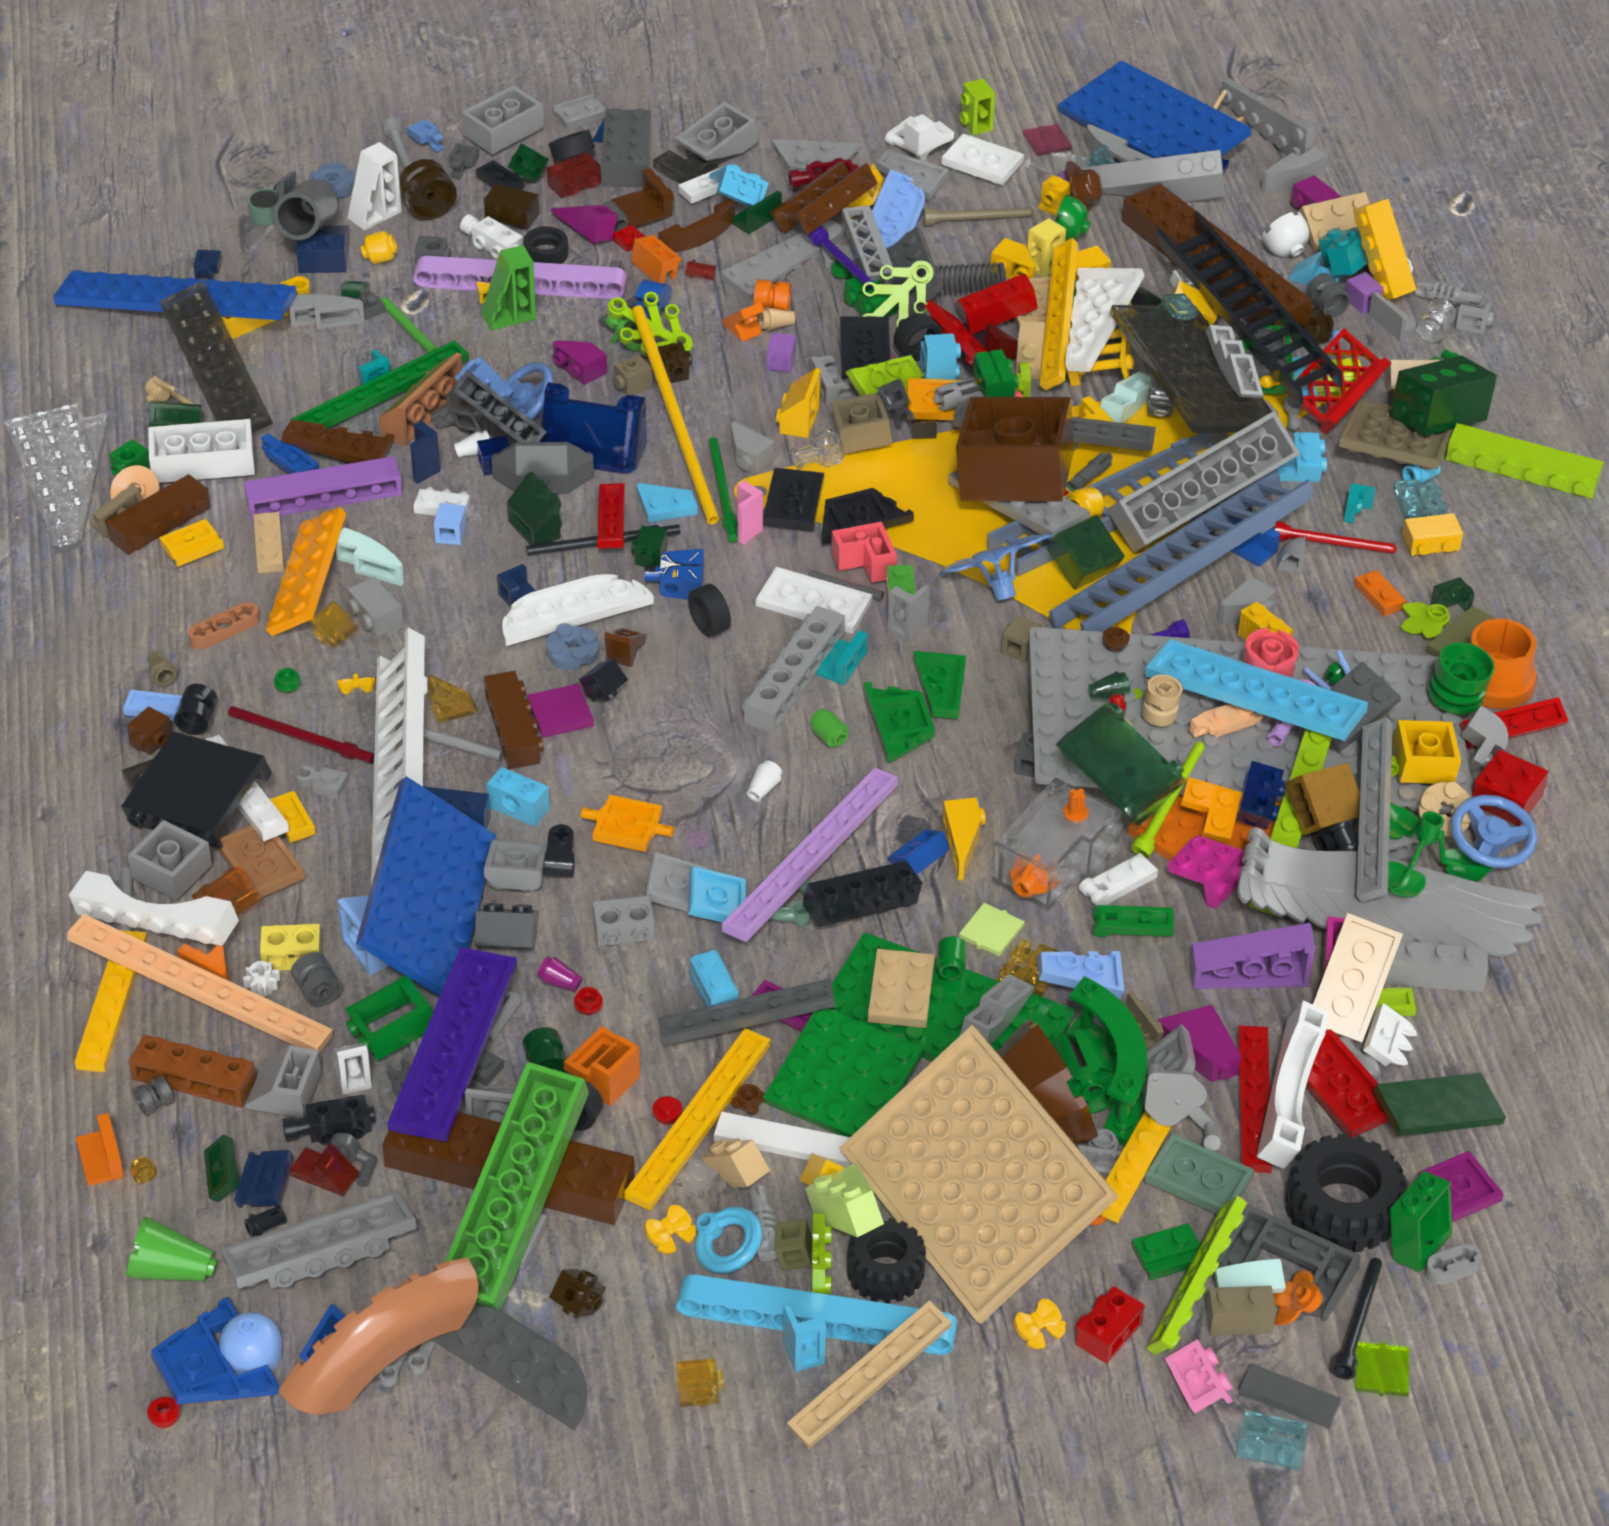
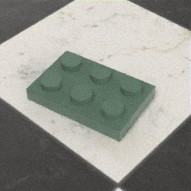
[1145,1133,1254,1214]

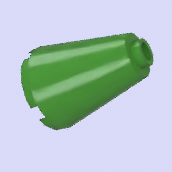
[126,1217,217,1282]

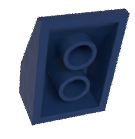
[296,225,349,273]

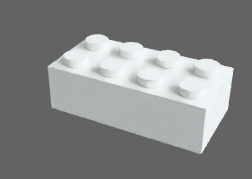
[148,419,255,483]

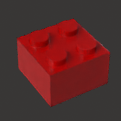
[1472,749,1549,826]

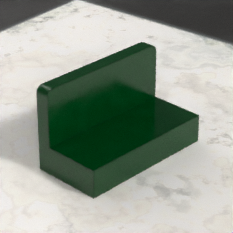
[732,191,782,234]

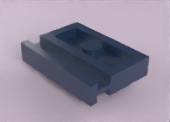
[234,1150,294,1208]

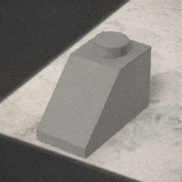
[731,421,774,475]
[1218,576,1277,625]

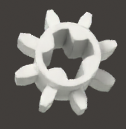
[243,961,280,997]

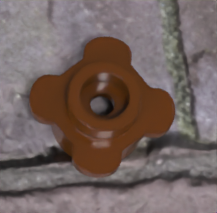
[731,1084,765,1115]

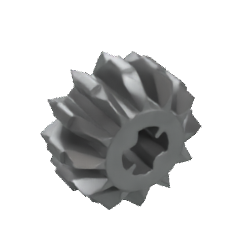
[1147,375,1177,417]

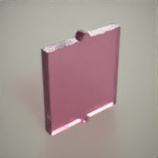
[1023,124,1072,156]

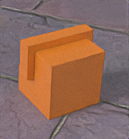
[564,1026,640,1106]

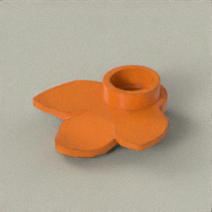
[1273,1270,1322,1326]

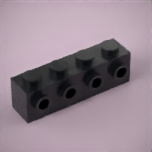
[803,860,922,927]

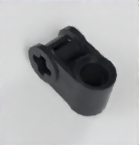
[1314,819,1358,851]
[544,824,575,878]

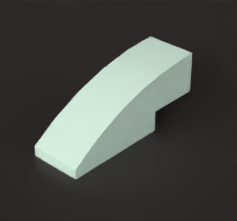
[1100,371,1152,423]
[335,528,404,586]

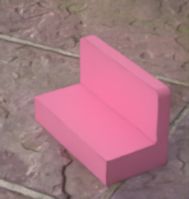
[737,481,763,545]

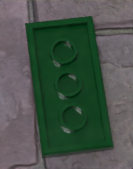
[1374,1073,1506,1136]

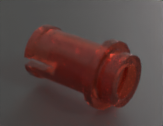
[685,259,716,280]

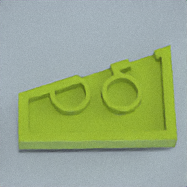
[812,1213,831,1295]

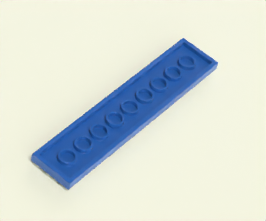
[53,270,297,320]

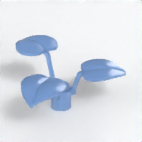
[939,534,1054,600]

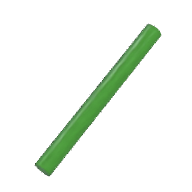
[381,297,437,353]

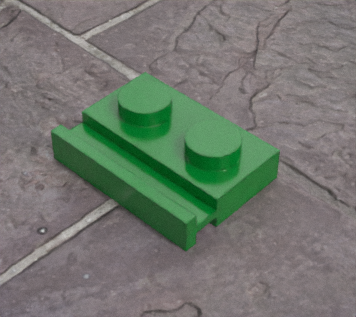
[1131,1223,1201,1281]

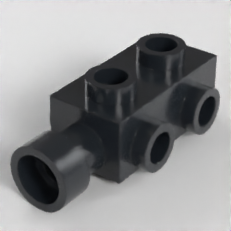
[282,1094,376,1145]

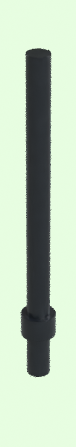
[526,524,680,556]

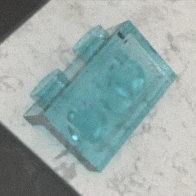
[1237,1410,1309,1470]

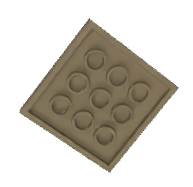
[1339,399,1454,470]

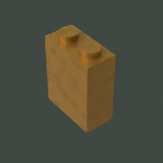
[1284,762,1360,836]

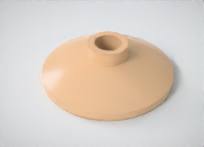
[110,465,160,500]

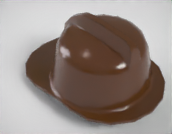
[1066,161,1102,212]

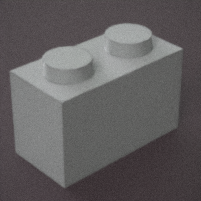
[346,577,403,638]

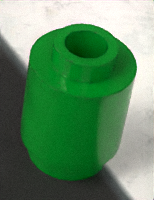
[937,936,967,980]

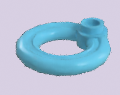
[695,1207,763,1274]

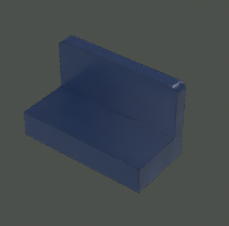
[410,421,440,484]

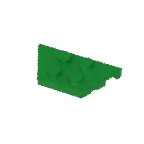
[863,682,935,762]

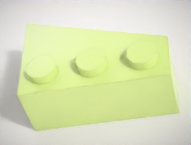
[805,1163,884,1237]

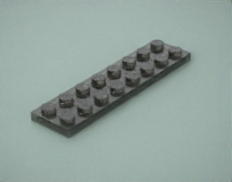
[159,281,273,433]

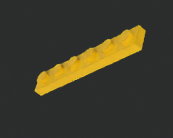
[74,930,148,1072]
[1100,1111,1173,1223]

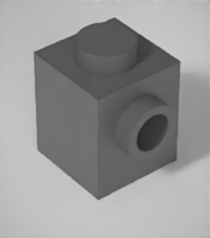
[1015,732,1034,777]

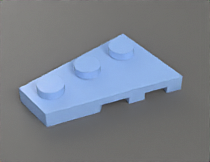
[1037,951,1124,999]

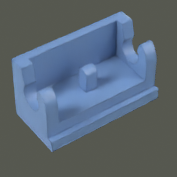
[454,357,515,400]

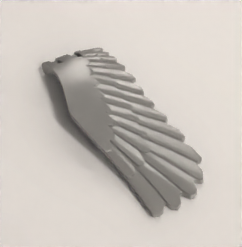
[1237,828,1544,957]

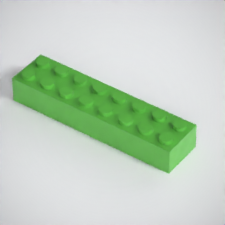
[445,1062,589,1311]

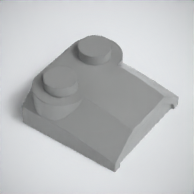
[484,840,547,892]

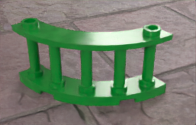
[1066,976,1148,1147]

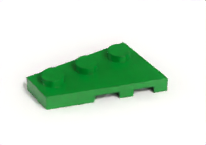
[913,651,966,719]

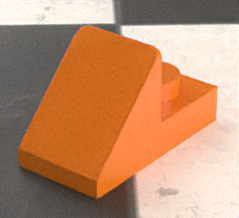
[722,302,764,341]
[177,943,228,980]

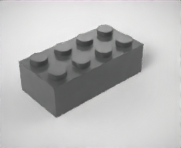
[601,108,652,187]

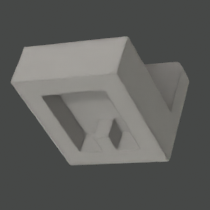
[1455,302,1495,335]

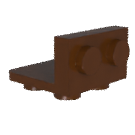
[611,168,674,227]

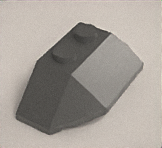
[491,442,594,495]

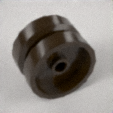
[399,159,457,220]

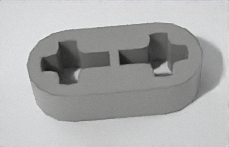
[1425,1244,1482,1285]

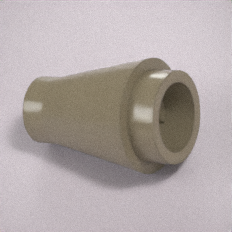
[147,651,177,686]

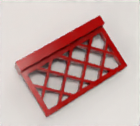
[1285,328,1391,435]

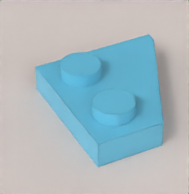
[636,483,698,523]

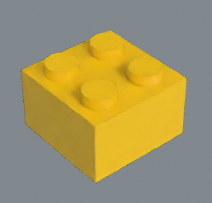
[1392,720,1461,784]

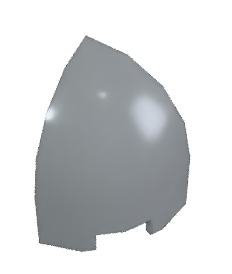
[1276,537,1306,573]

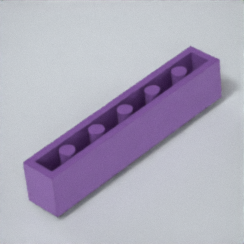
[243,456,402,521]

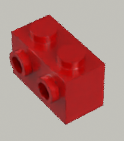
[1075,1286,1145,1364]

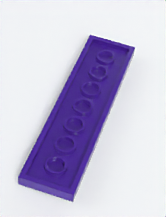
[387,947,517,1142]

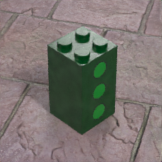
[1389,355,1497,436]

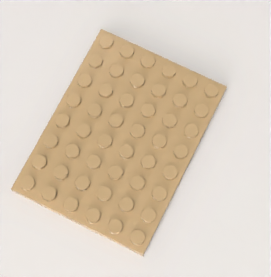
[839,1025,1119,1324]

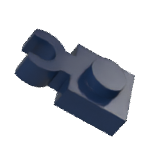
[193,250,222,280]

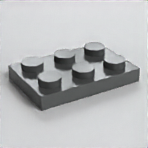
[1329,661,1401,752]

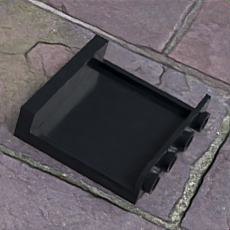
[121,731,272,849]

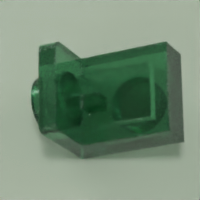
[1430,577,1475,612]

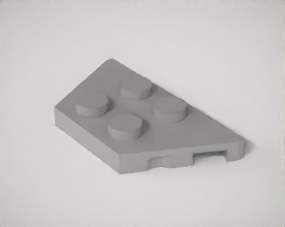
[772,139,860,171]

